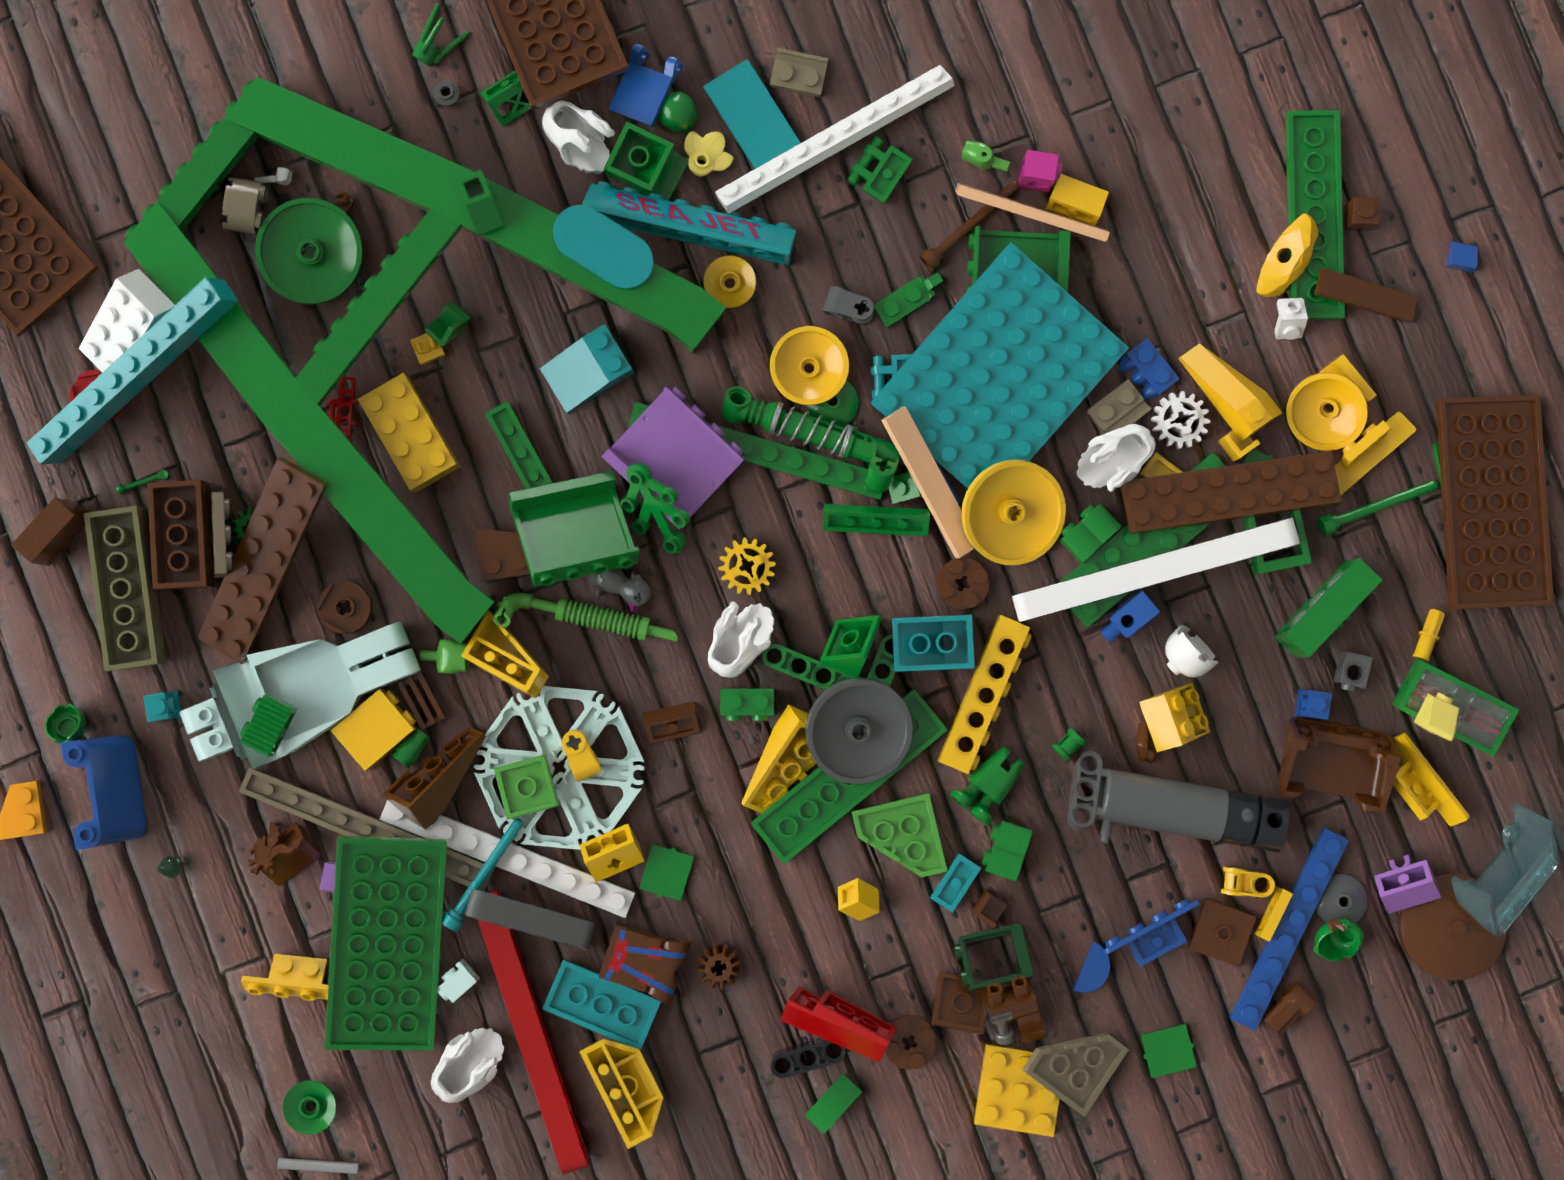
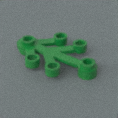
[620,462,690,554]

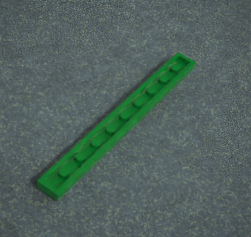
[628,402,882,501]

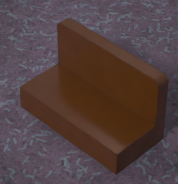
[254,822,321,886]

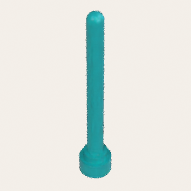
[442,818,523,932]

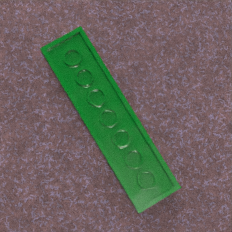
[1285,110,1345,320]
[1058,452,1225,628]
[750,689,948,864]

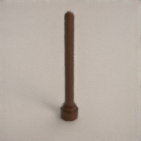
[919,180,1019,272]

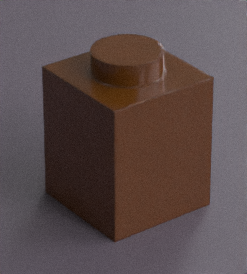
[1345,197,1380,231]

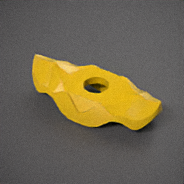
[1256,214,1318,297]

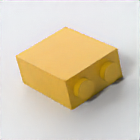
[331,689,418,771]

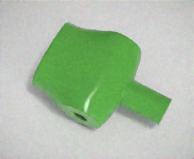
[962,140,1011,172]
[420,640,470,674]

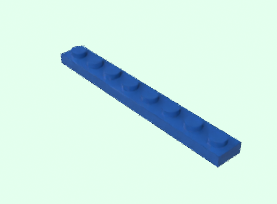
[1229,828,1349,1031]

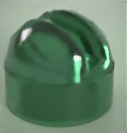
[156,856,181,879]

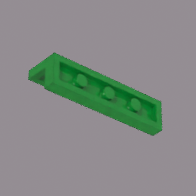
[480,70,531,127]

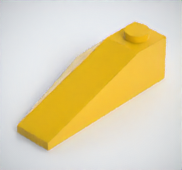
[1179,344,1282,442]
[742,705,816,813]

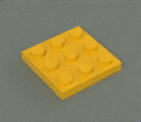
[974,1043,1059,1137]

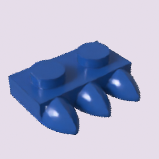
[1118,338,1180,400]

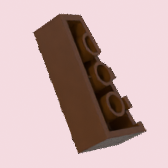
[474,529,530,583]

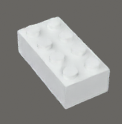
[79,269,175,373]

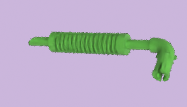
[493,593,678,641]

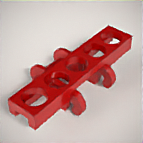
[327,377,360,441]

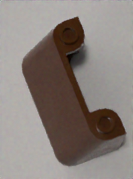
[1278,717,1402,813]

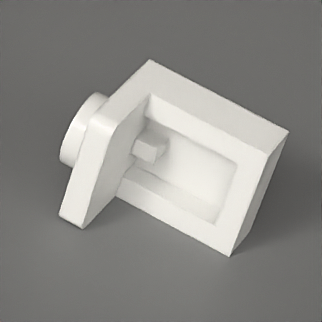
[1274,298,1308,340]

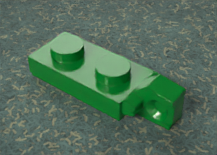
[874,272,943,328]

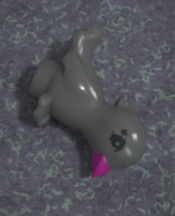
[589,568,651,613]

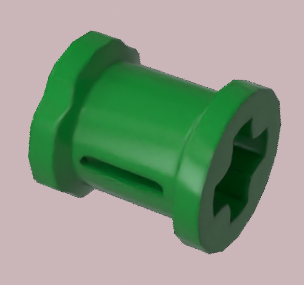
[1051,728,1086,763]

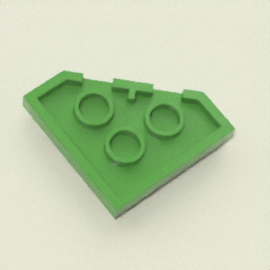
[851,793,947,877]

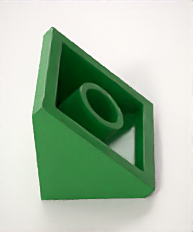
[820,615,882,678]

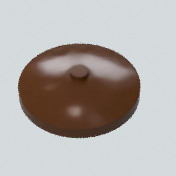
[1398,873,1507,980]

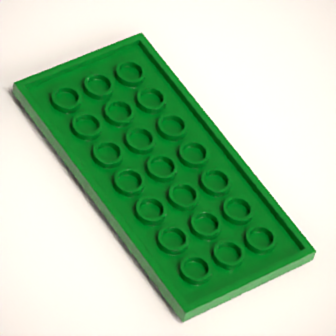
[324,836,447,1051]

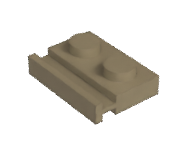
[770,48,828,97]
[1086,379,1152,434]

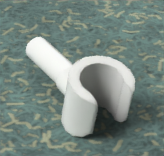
[254,167,293,186]

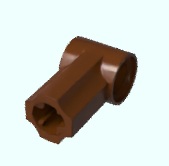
[1262,980,1317,1036]

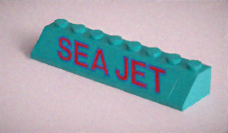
[582,182,796,266]

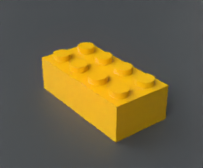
[358,373,460,493]

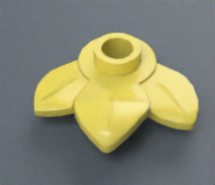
[684,131,734,177]

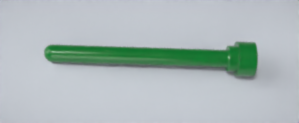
[1317,480,1439,537]

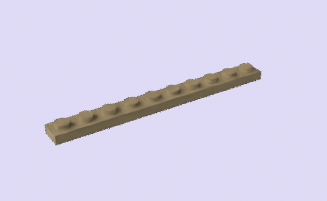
[239,767,495,892]

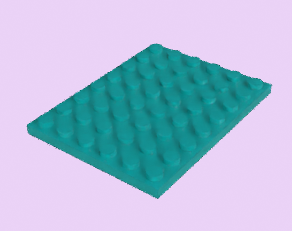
[870,242,1129,489]

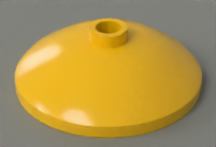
[770,326,849,405]
[1286,372,1368,451]

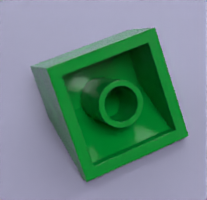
[604,121,674,192]

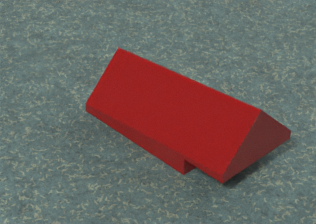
[780,987,897,1062]

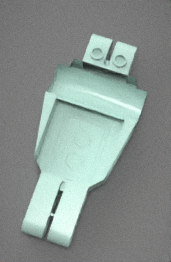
[179,621,421,769]

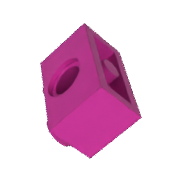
[1018,150,1062,193]

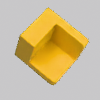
[1218,430,1260,462]
[838,878,880,921]

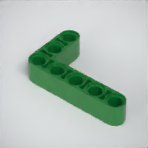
[762,635,895,690]

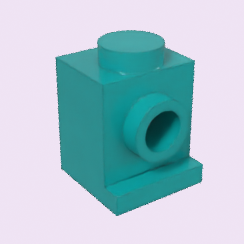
[143,691,182,722]

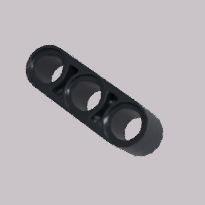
[770,1038,846,1078]

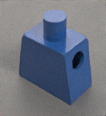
[1100,588,1160,644]

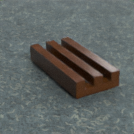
[397,671,447,730]

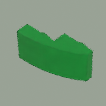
[805,1073,862,1135]

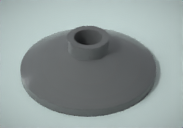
[1315,874,1367,923]

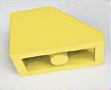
[1414,692,1459,741]

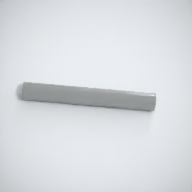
[278,1158,360,1174]

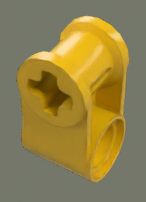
[562,729,602,783]
[1221,866,1275,897]

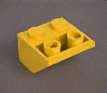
[1139,682,1210,752]

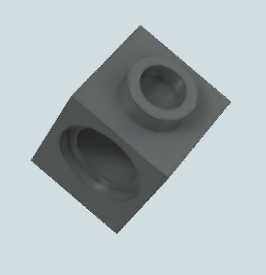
[1333,651,1373,693]

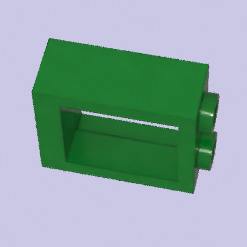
[1242,510,1312,575]

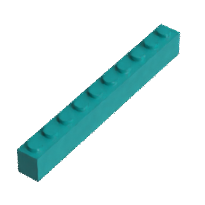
[27,278,239,464]

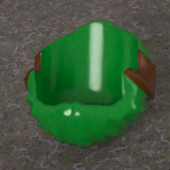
[1313,919,1365,962]

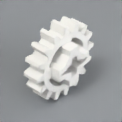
[1151,391,1210,449]

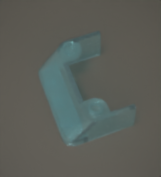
[1452,803,1559,937]

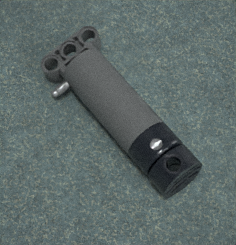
[1067,751,1290,852]

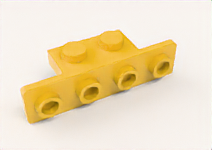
[1335,412,1416,495]
[1393,733,1470,826]
[241,954,328,1001]

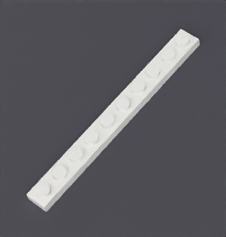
[715,65,955,214]
[379,800,636,918]

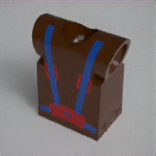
[598,922,692,1006]

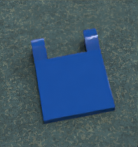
[609,44,683,127]

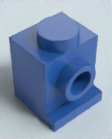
[1294,689,1332,720]

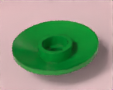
[806,381,858,426]
[282,1080,336,1135]

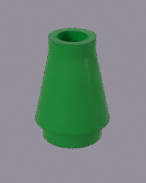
[392,729,430,769]

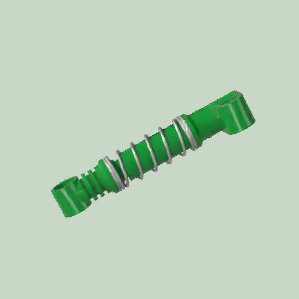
[721,386,900,492]

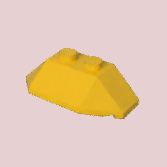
[579,1039,663,1149]

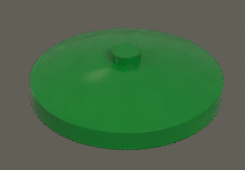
[255,198,363,305]

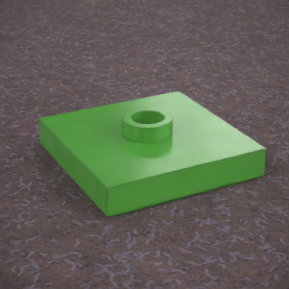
[494,754,560,820]

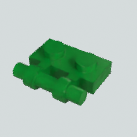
[847,137,913,205]

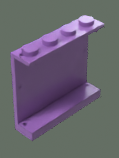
[601,386,745,529]

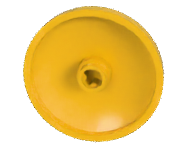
[961,459,1066,565]

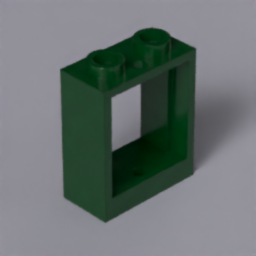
[954,923,1034,993]

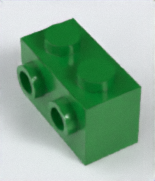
[720,689,774,721]

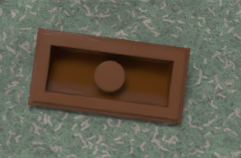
[643,702,701,745]

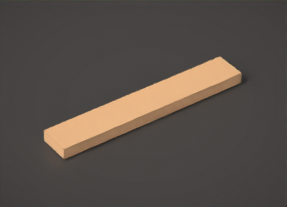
[955,183,1110,242]
[881,406,974,558]

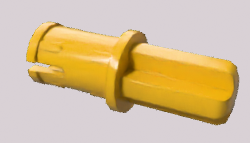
[1412,609,1445,662]

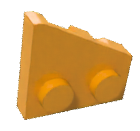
[0,780,47,840]

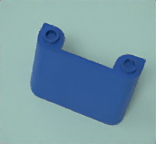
[61,735,147,850]

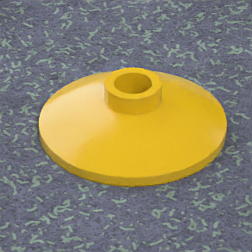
[704,256,756,308]

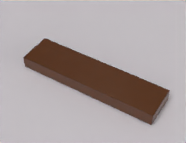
[1314,268,1418,323]

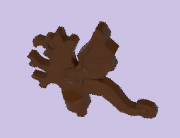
[248,821,302,876]

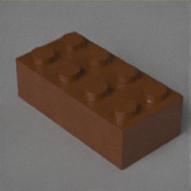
[147,480,215,591]

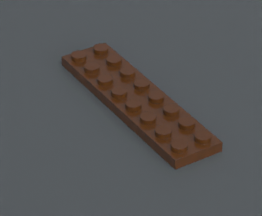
[1121,451,1342,535]
[197,457,328,664]

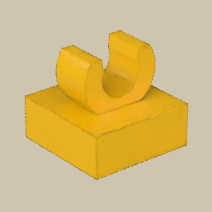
[410,333,446,366]

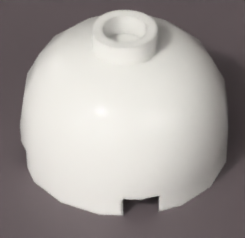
[1165,625,1218,678]

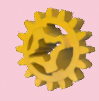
[718,538,776,595]

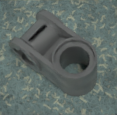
[822,286,874,325]

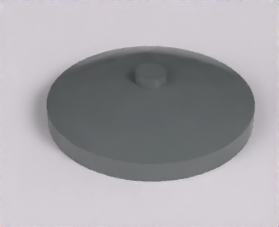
[805,678,913,784]

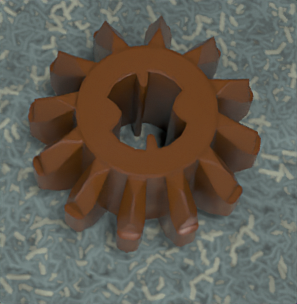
[697,944,742,990]

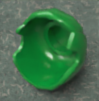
[657,91,698,134]
[44,703,87,744]

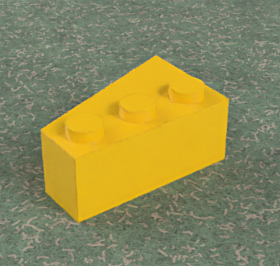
[461,610,549,699]

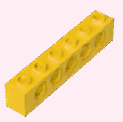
[937,615,1032,774]

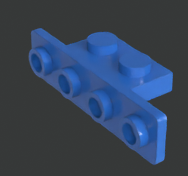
[1101,898,1200,967]

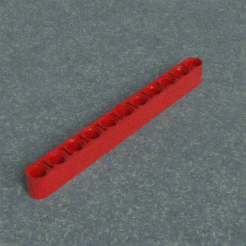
[478,889,589,1175]

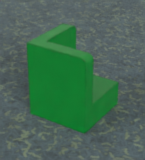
[424,301,471,347]

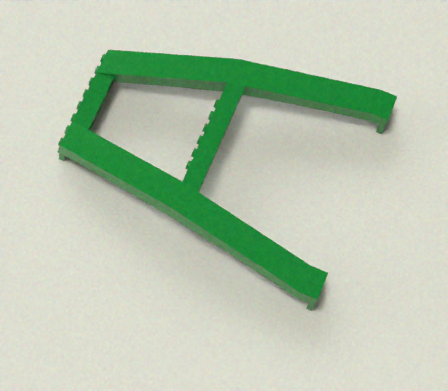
[124,77,726,644]

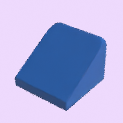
[1446,241,1478,273]

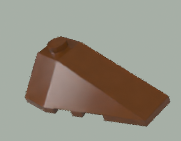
[382,727,486,829]

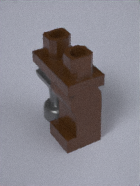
[983,975,1046,1045]

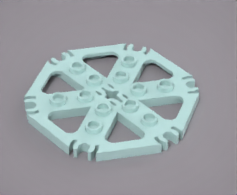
[474,686,645,850]

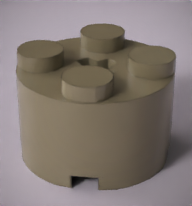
[222,177,269,235]

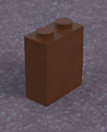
[11,497,87,566]

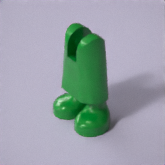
[949,746,1025,827]

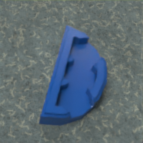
[1072,941,1110,993]

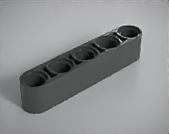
[465,889,596,950]

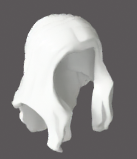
[542,100,615,174]
[1076,424,1156,492]
[708,601,775,678]
[431,1028,504,1103]

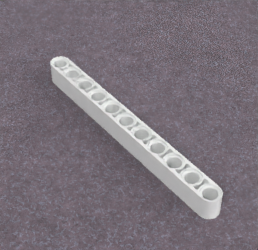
[1012,518,1300,622]

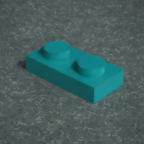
[930,853,981,913]

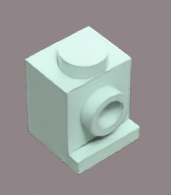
[437,958,480,1003]

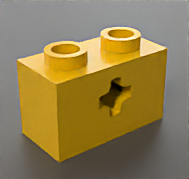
[580,824,645,883]

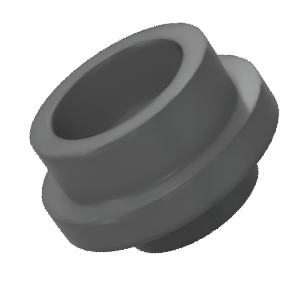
[433,80,460,107]

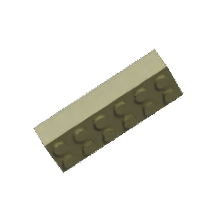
[84,506,167,672]

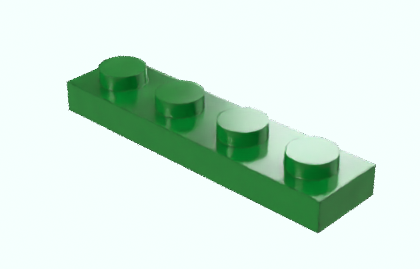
[485,401,553,489]
[823,504,930,536]

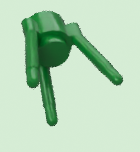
[412,3,469,67]

